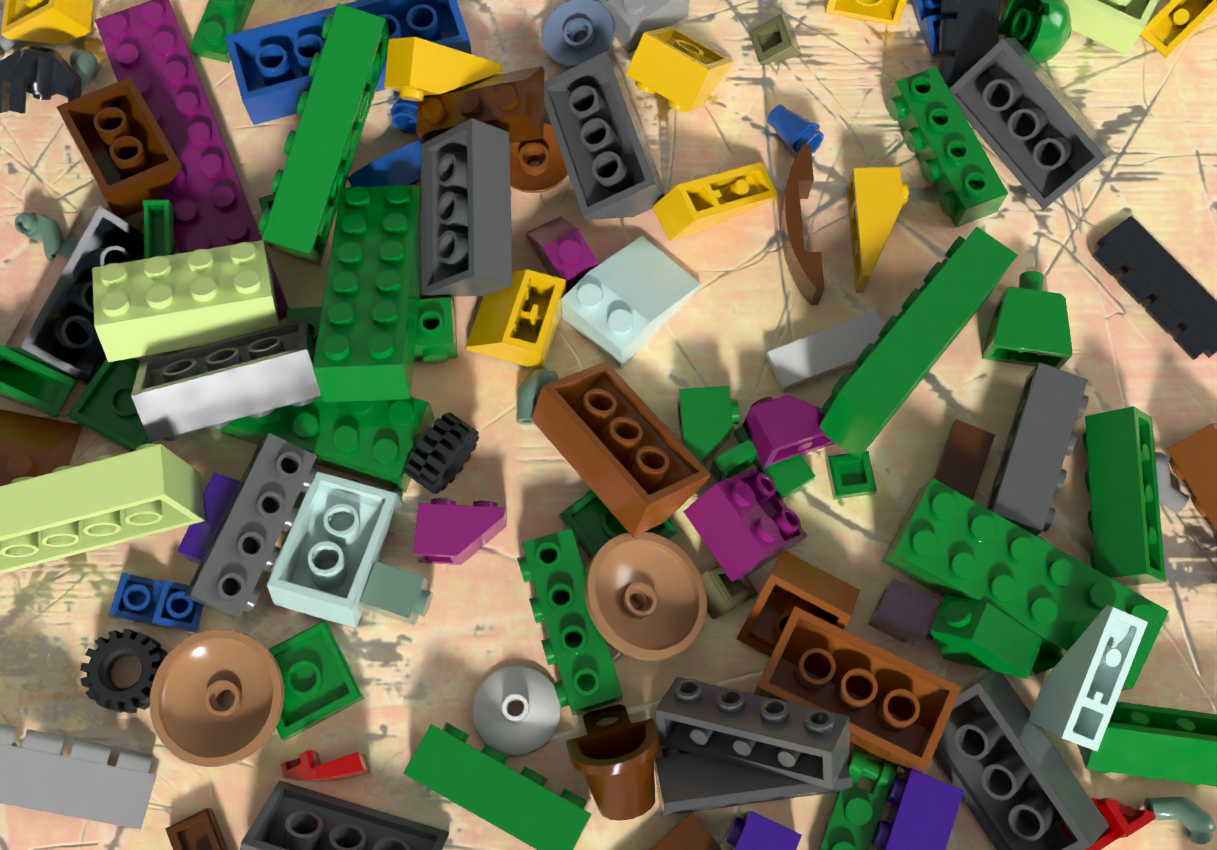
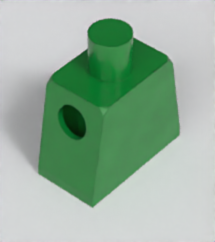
[982,271,1072,369]

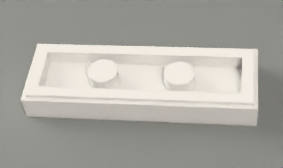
[766,310,885,392]

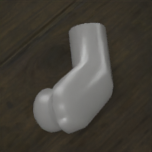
[1155,452,1189,514]

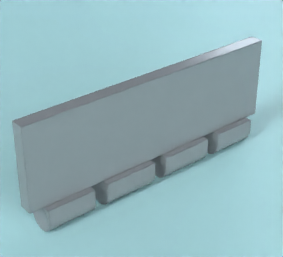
[0,723,157,830]

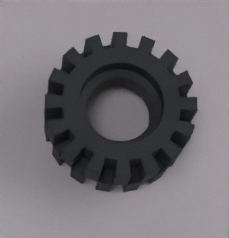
[405,412,479,494]
[80,629,168,714]

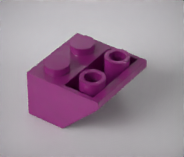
[683,468,808,582]

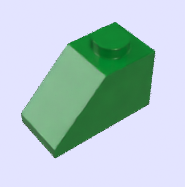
[677,386,739,466]
[930,594,1043,679]

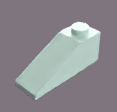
[1028,605,1148,751]

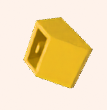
[465,269,566,369]

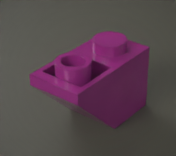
[413,498,507,565]

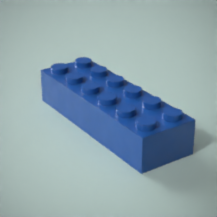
[225,0,472,125]

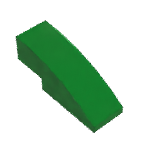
[0,345,77,418]

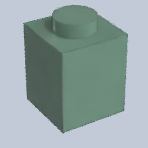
[360,561,433,626]

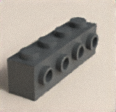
[986,362,1089,536]
[184,433,317,618]
[655,677,850,789]

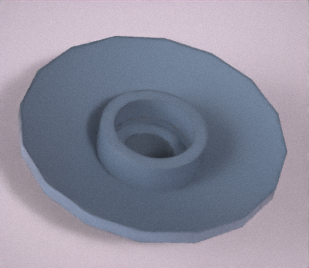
[542,0,615,68]

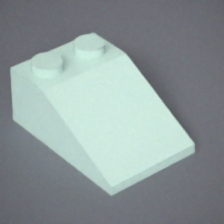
[561,236,701,369]
[267,471,397,628]

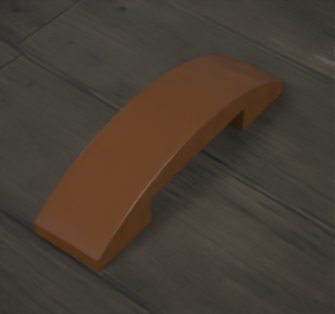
[780,145,825,305]

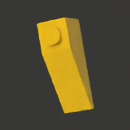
[1140,0,1217,59]
[384,37,502,101]
[652,162,779,242]
[846,167,909,293]

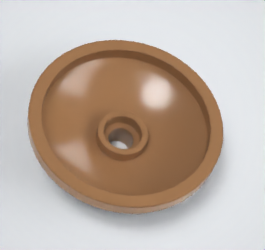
[584,532,707,661]
[150,629,284,767]

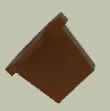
[566,704,659,821]

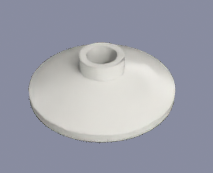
[473,666,561,755]

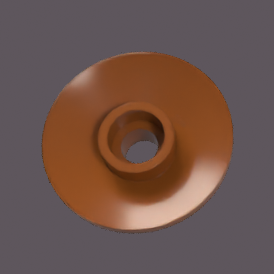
[510,123,568,193]

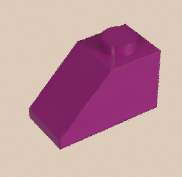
[526,216,598,294]
[743,395,835,468]

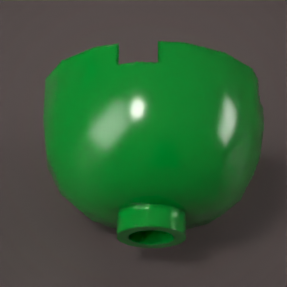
[999,0,1072,64]

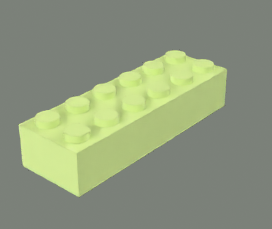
[0,443,206,574]

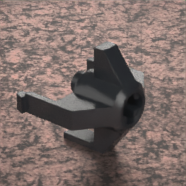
[0,46,82,130]

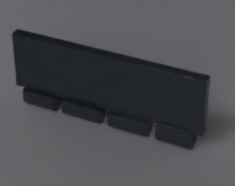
[938,0,1000,87]
[1092,216,1217,360]

